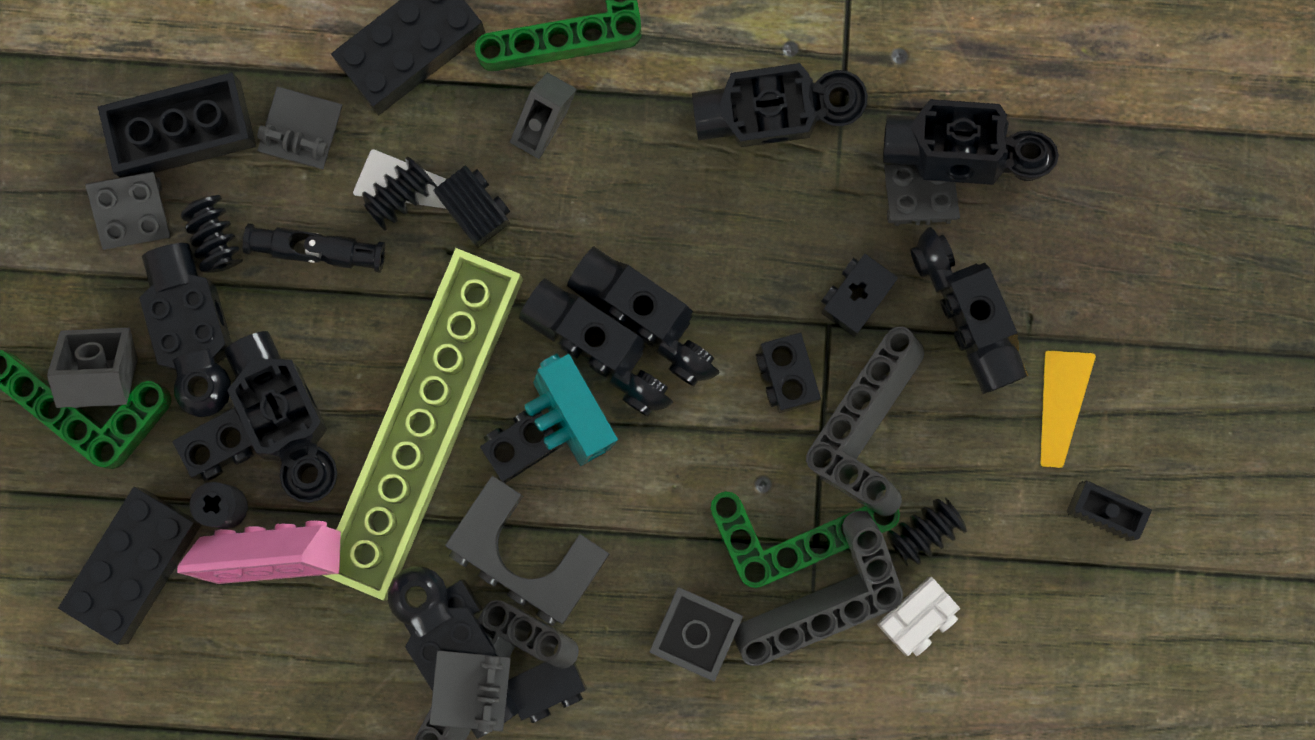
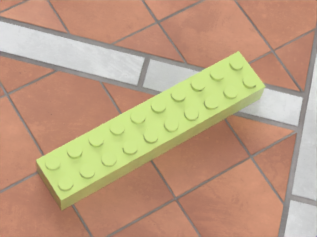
[323,248,523,601]

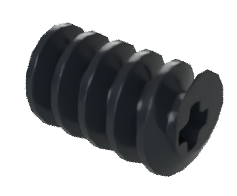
[362,157,437,231]
[181,195,243,273]
[190,482,248,529]
[887,498,967,566]

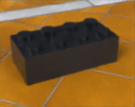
[331,0,486,116]
[97,72,257,177]
[58,487,202,645]

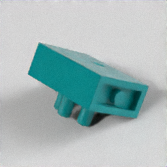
[524,354,618,467]

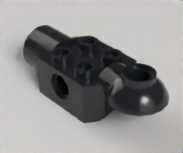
[692,63,868,147]
[883,99,1059,185]
[910,227,1029,394]
[139,243,232,417]
[567,246,720,387]
[519,278,674,417]
[224,331,337,503]
[388,566,520,739]

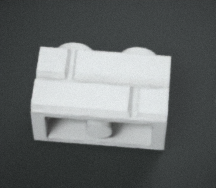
[877,577,960,656]

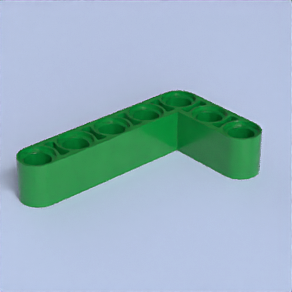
[475,0,641,71]
[0,350,171,469]
[710,491,900,588]

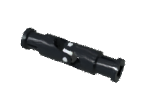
[242,223,385,273]

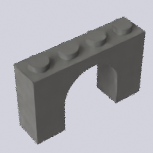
[445,475,610,626]

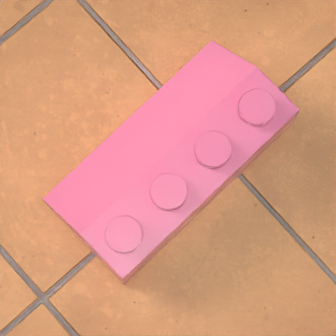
[177,521,341,584]

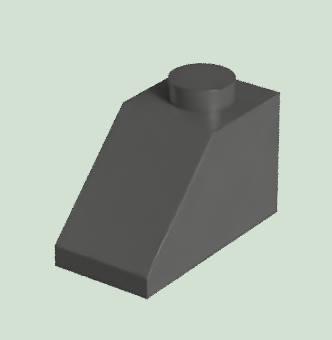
[510,72,577,159]

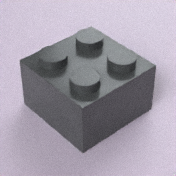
[47,327,138,408]
[649,587,743,682]

